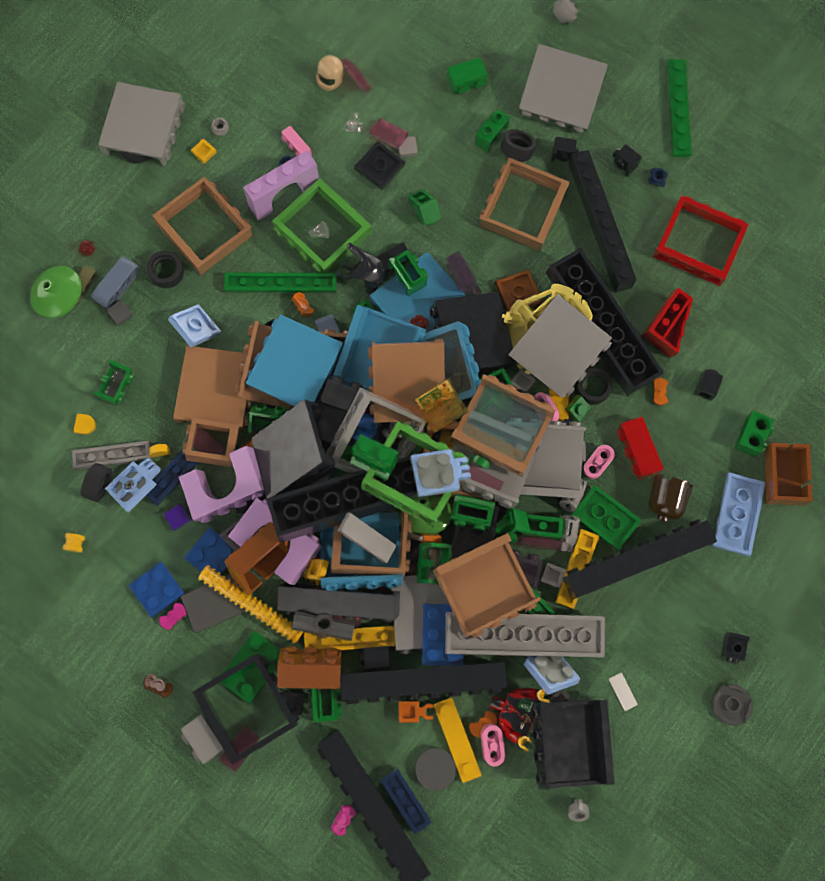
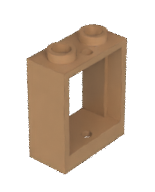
[183,418,239,468]

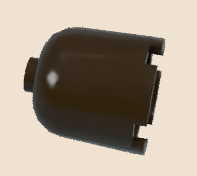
[648,474,694,522]

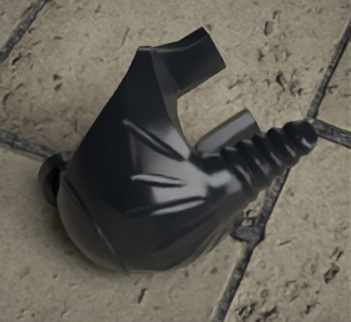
[336,243,386,295]

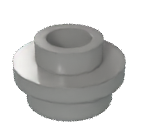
[211,118,229,136]

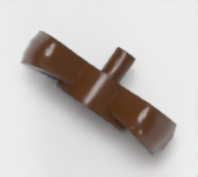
[143,674,173,698]

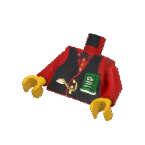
[489,687,550,751]

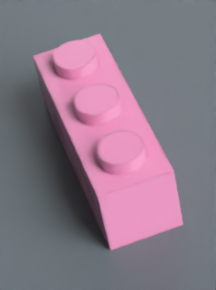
[281,126,312,156]

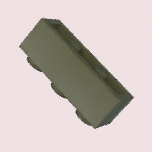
[78,265,98,303]

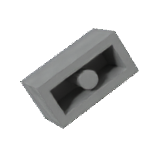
[181,714,224,764]

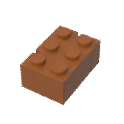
[764,443,813,506]
[224,522,290,595]
[277,646,341,689]

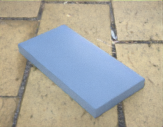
[711,472,766,557]

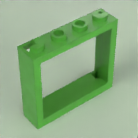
[272,178,372,273]
[361,421,469,527]

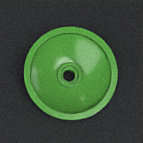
[30,265,82,319]
[396,495,454,536]

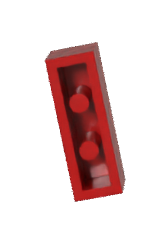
[617,416,664,480]

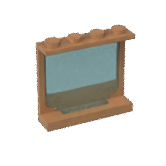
[450,375,556,477]

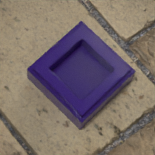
[164,504,191,531]

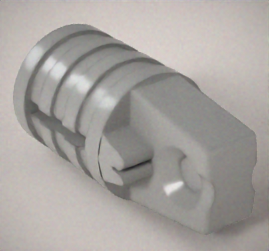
[560,479,587,512]
[560,515,580,552]

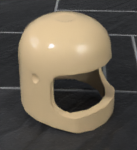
[316,55,343,91]

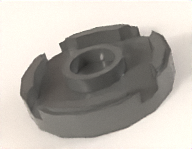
[711,684,753,725]
[415,748,456,791]

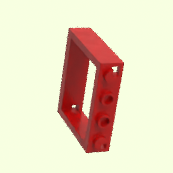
[653,195,749,286]

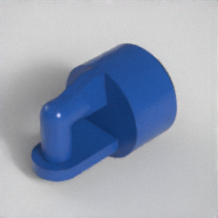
[350,413,377,443]

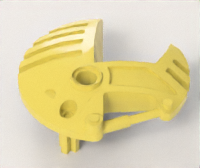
[502,284,592,375]

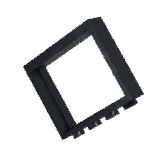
[192,653,300,765]

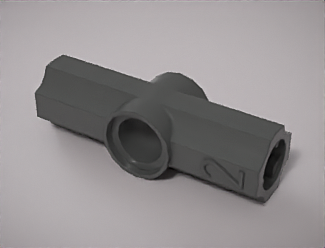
[292,611,355,641]

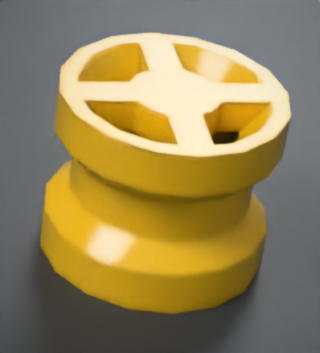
[62,533,85,553]

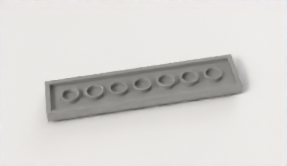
[445,612,605,657]

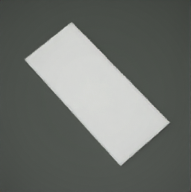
[609,673,638,711]

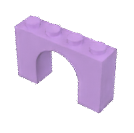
[243,150,319,221]
[179,446,265,523]
[228,498,323,585]

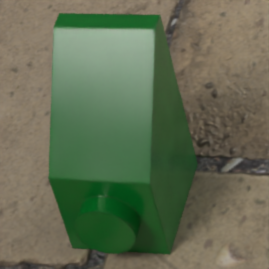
[407,189,442,226]

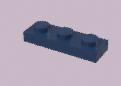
[146,450,198,506]
[380,768,432,834]

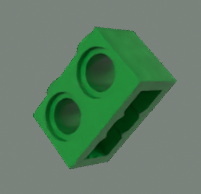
[734,410,775,457]

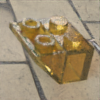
[414,378,468,433]

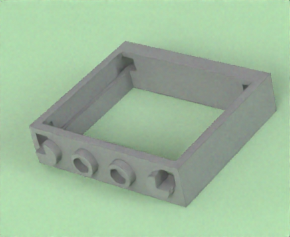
[325,387,427,473]

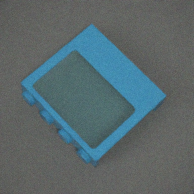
[425,321,481,406]

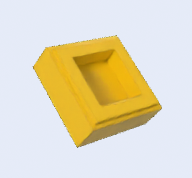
[191,138,217,164]
[307,559,329,581]

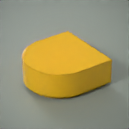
[73,414,96,435]
[149,444,171,458]

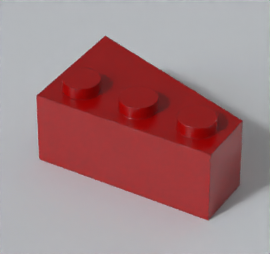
[641,287,693,358]

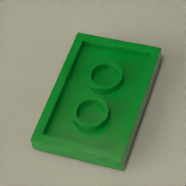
[572,485,642,552]
[221,630,280,704]

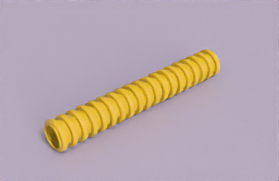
[198,565,303,644]

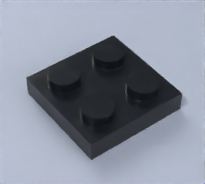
[355,141,405,190]

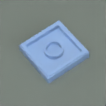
[168,304,221,347]

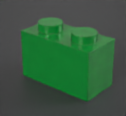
[446,57,488,95]
[520,514,564,542]

